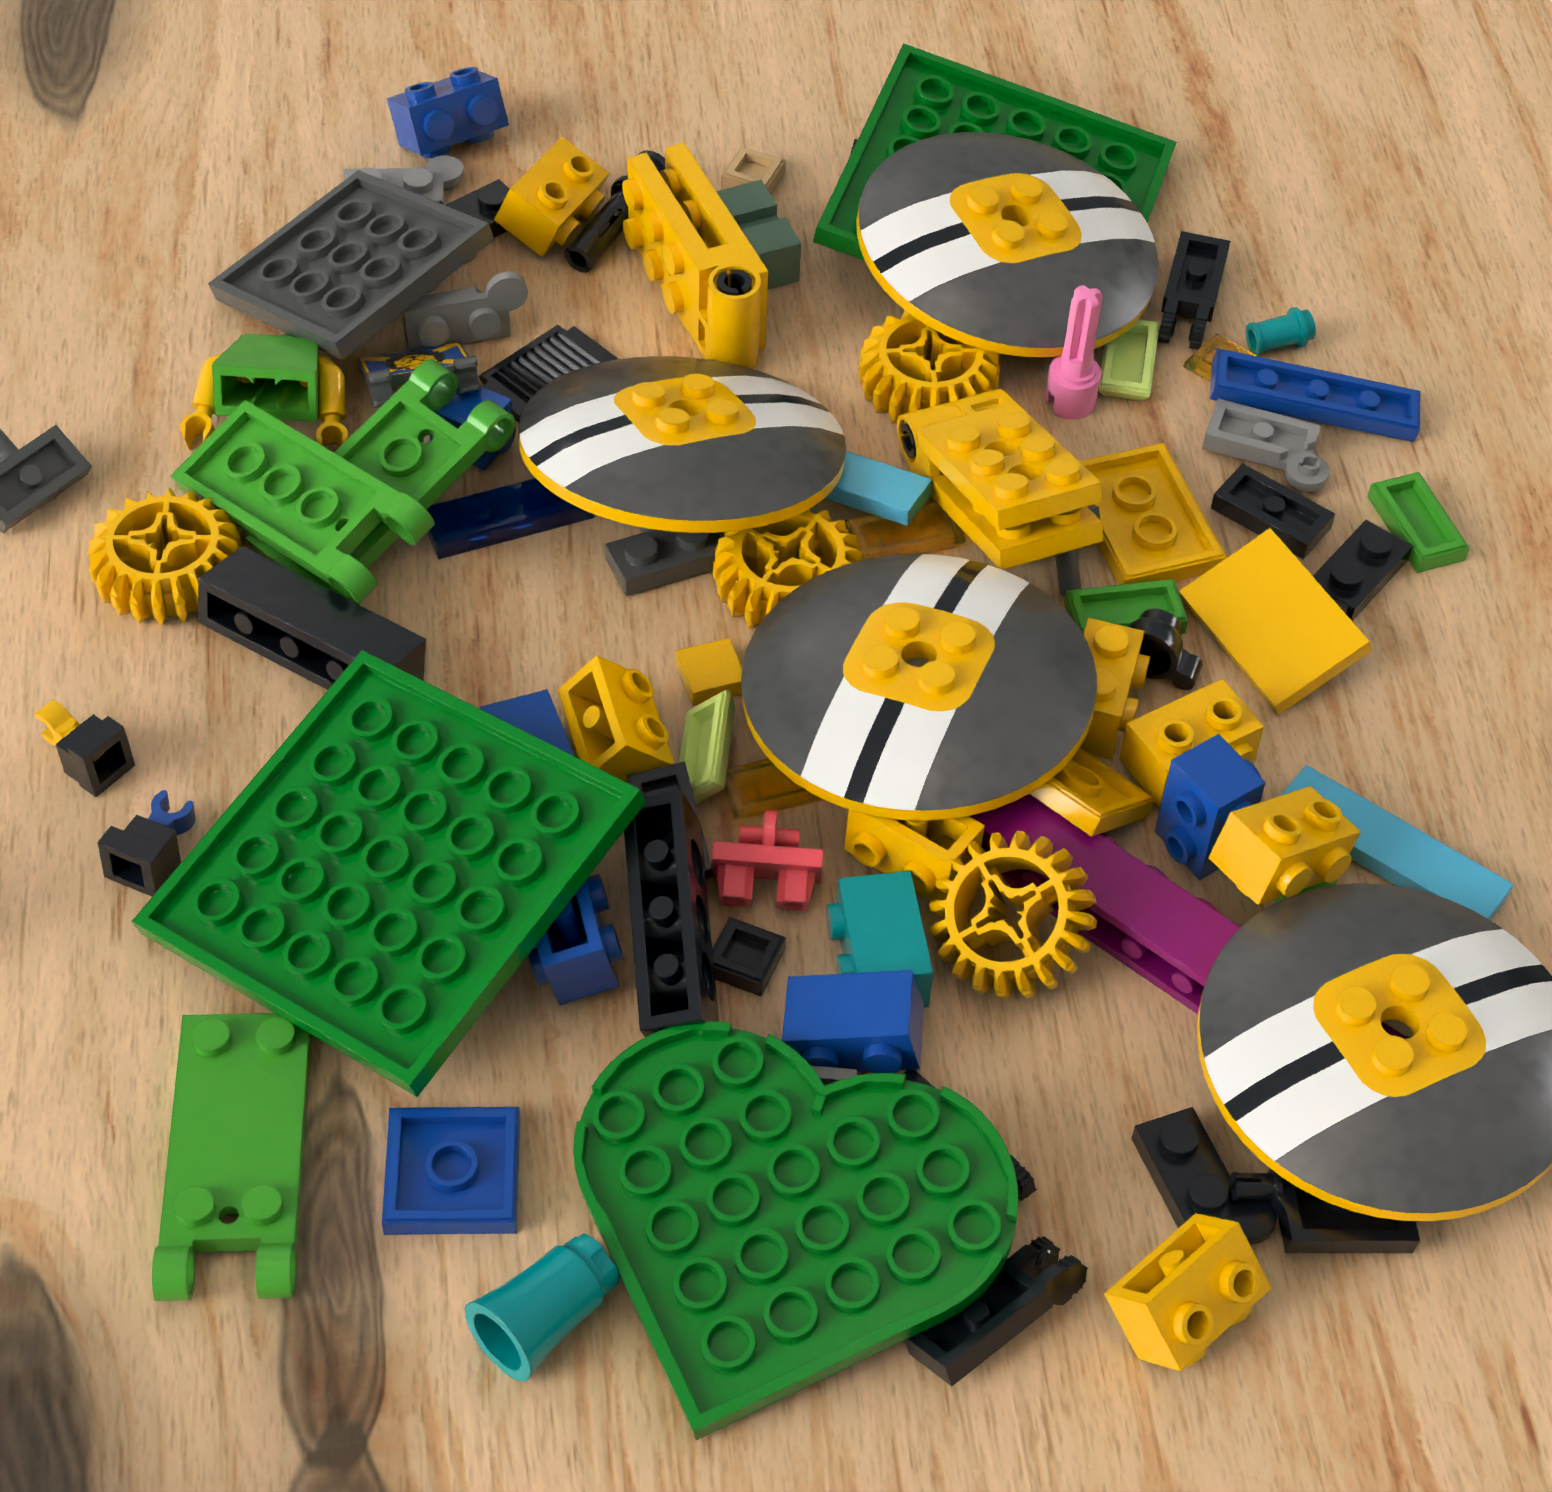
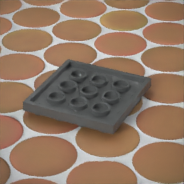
[208,170,494,360]

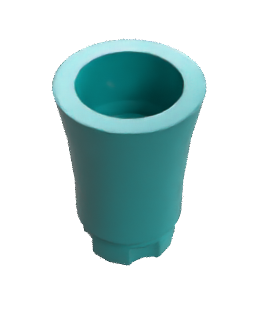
[465,1233,620,1382]

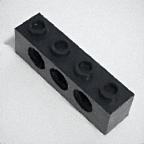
[624,790,719,1037]

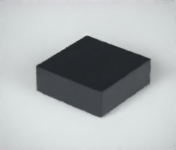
[712,917,786,997]

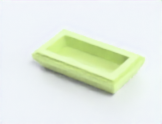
[1099,319,1160,401]
[679,689,735,804]

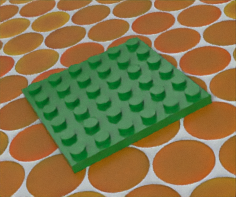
[813,43,1177,347]
[132,650,646,1097]

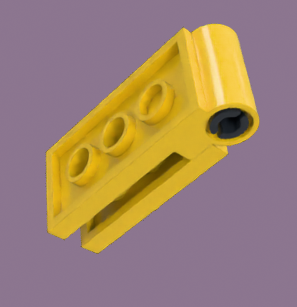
[622,142,768,369]
[897,389,1103,570]

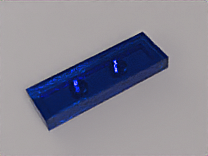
[427,478,595,559]

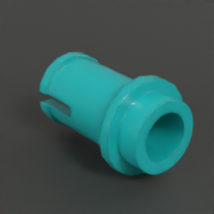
[1245,307,1316,356]

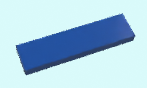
[1210,348,1420,442]

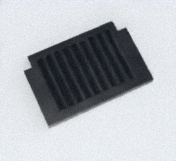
[479,325,618,422]

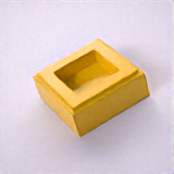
[675,638,742,706]

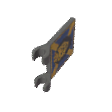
[357,342,482,408]

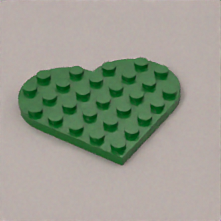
[573,1021,1018,1440]

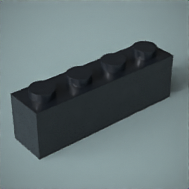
[198,546,426,690]

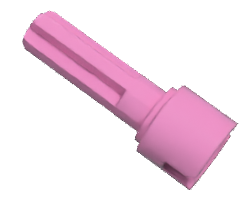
[1045,285,1103,420]

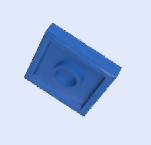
[382,1107,520,1235]

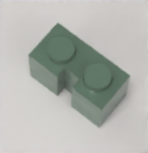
[716,180,801,290]

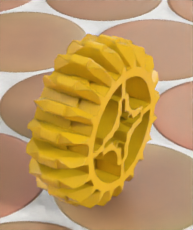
[858,310,1001,424]
[88,488,242,626]
[713,509,864,629]
[929,831,1097,999]

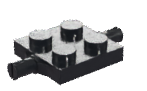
[1229,1167,1420,1253]

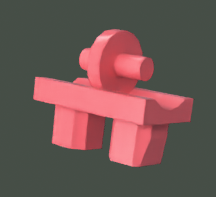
[712,810,823,911]

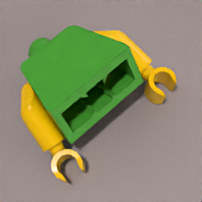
[180,334,349,450]

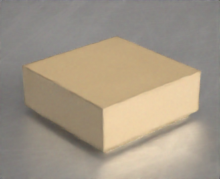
[721,146,786,194]

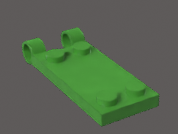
[245,359,515,594]
[170,400,435,605]
[152,1013,312,1302]

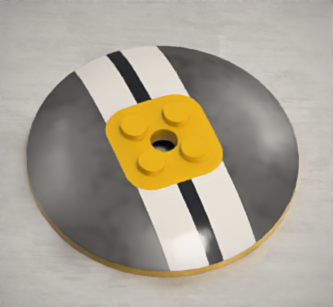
[856,132,1158,357]
[518,356,846,533]
[741,554,1097,821]
[1197,883,1552,1221]

